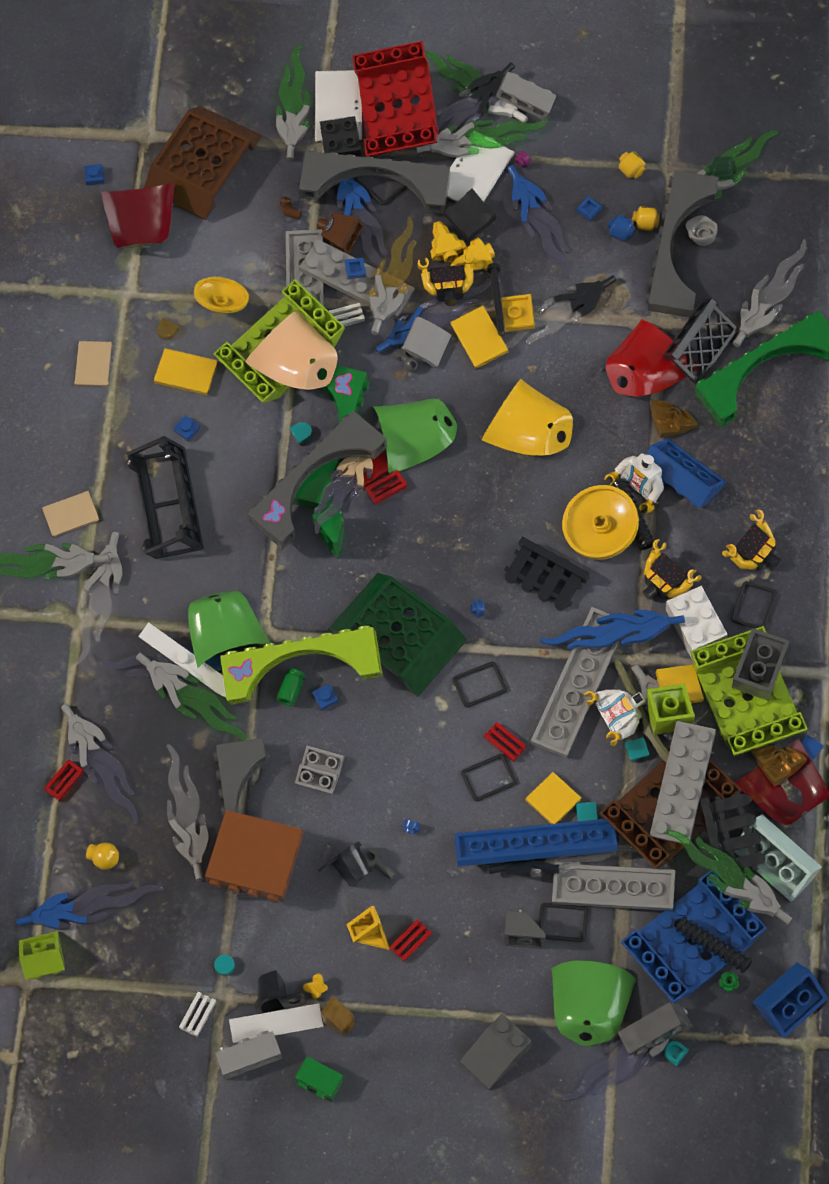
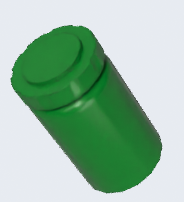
[276,668,306,707]

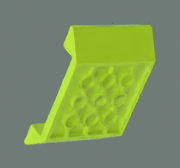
[213,279,345,403]
[690,626,808,756]

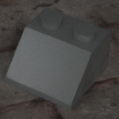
[504,909,546,949]

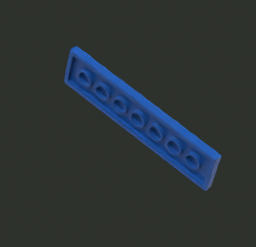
[454,819,618,866]

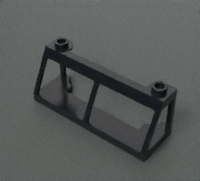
[127,436,204,559]

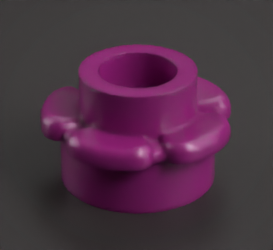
[515,151,531,168]

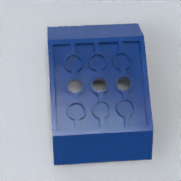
[621,868,767,1003]

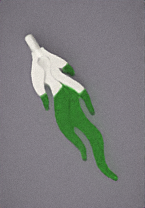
[426,51,528,123]

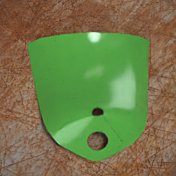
[372,398,457,474]
[188,590,271,668]

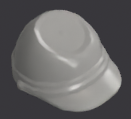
[686,215,718,246]

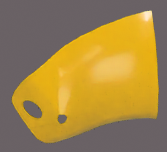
[481,379,573,455]

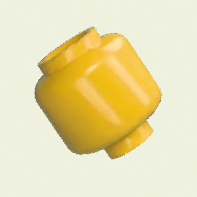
[619,152,646,179]
[632,206,660,231]

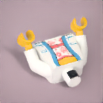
[604,454,664,514]
[583,689,646,746]

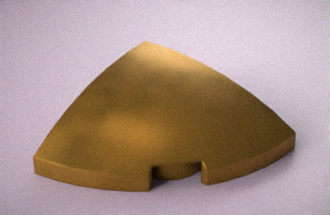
[650,400,698,438]
[751,745,807,787]

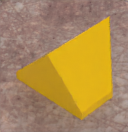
[346,906,390,950]

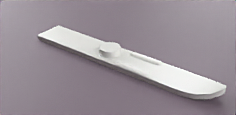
[138,622,226,697]

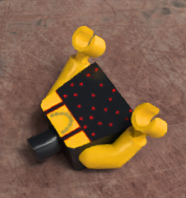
[417,254,475,306]
[722,510,781,570]
[643,539,702,600]

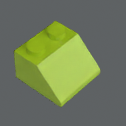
[646,684,695,735]
[19,931,65,980]

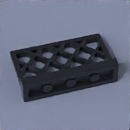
[662,298,738,385]

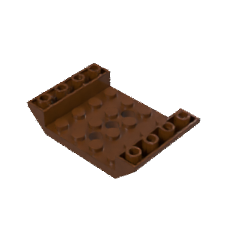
[144,106,261,220]
[600,759,741,869]

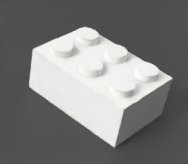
[666,586,728,659]

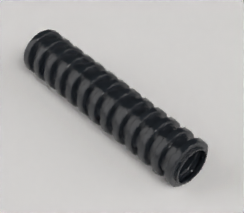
[611,478,655,550]
[676,916,752,974]

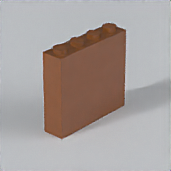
[205,810,304,903]

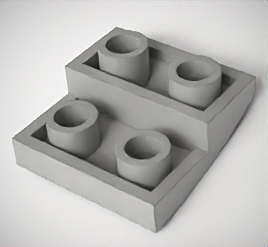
[402,317,451,367]
[295,745,345,794]

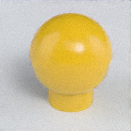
[86,843,119,870]

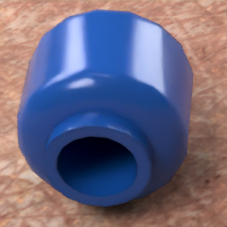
[607,214,636,242]

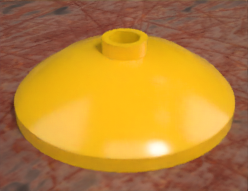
[194,277,249,314]

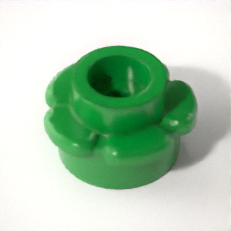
[719,972,739,992]

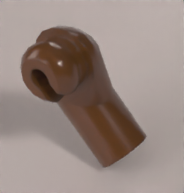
[280,196,302,220]

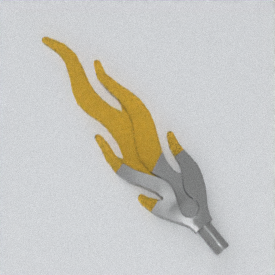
[369,217,416,335]

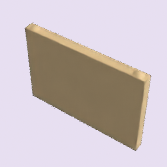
[74,341,112,387]
[42,491,100,537]

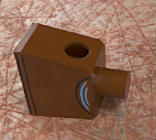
[317,213,364,255]

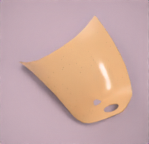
[245,310,338,390]

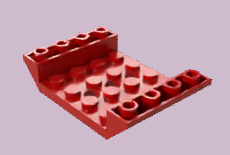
[352,41,439,157]

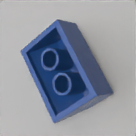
[753,963,828,1038]

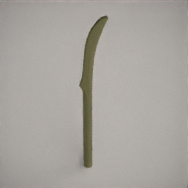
[613,659,669,763]

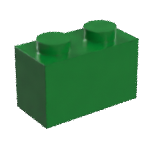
[295,1056,344,1101]

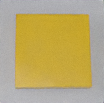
[497,294,535,332]
[655,664,704,703]
[525,772,581,824]

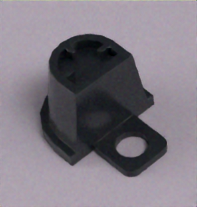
[318,841,372,887]
[255,970,306,1014]

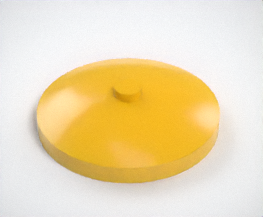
[562,485,639,560]

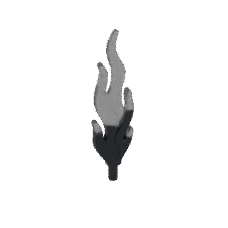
[505,275,617,349]
[489,845,637,877]

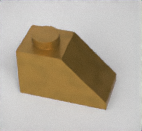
[321,996,355,1036]

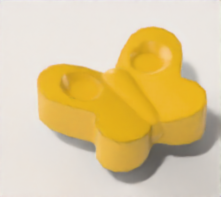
[303,973,328,999]

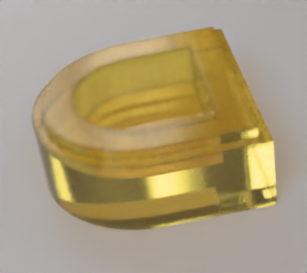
[157,318,180,340]

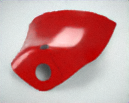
[606,319,698,396]

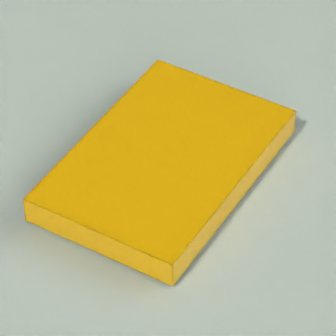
[450,306,509,369]
[153,348,218,396]

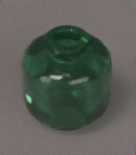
[709,156,736,181]

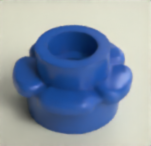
[471,598,485,617]
[401,820,420,835]

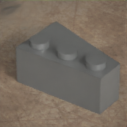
[618,1002,693,1056]

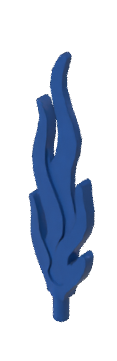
[540,610,685,650]

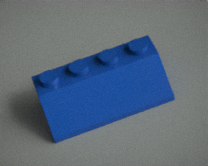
[646,438,726,508]

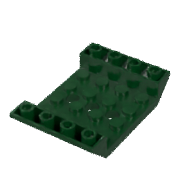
[328,573,467,697]

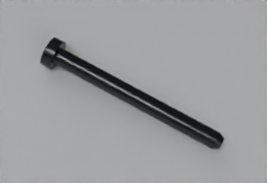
[487,263,505,337]

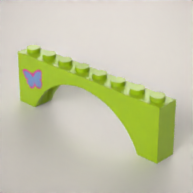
[220,626,383,705]

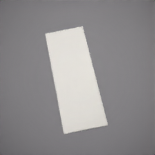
[229,1003,323,1043]

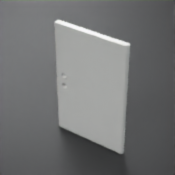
[315,70,362,142]
[447,131,515,202]

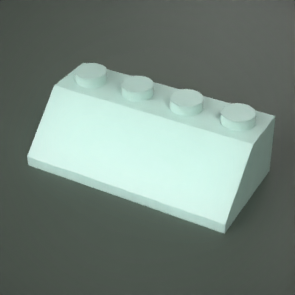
[734,815,822,902]

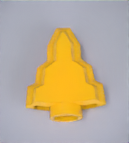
[430,221,467,263]
[451,237,495,271]

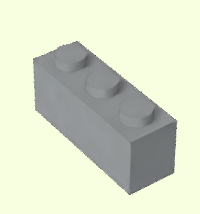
[495,72,557,120]
[215,1031,283,1080]

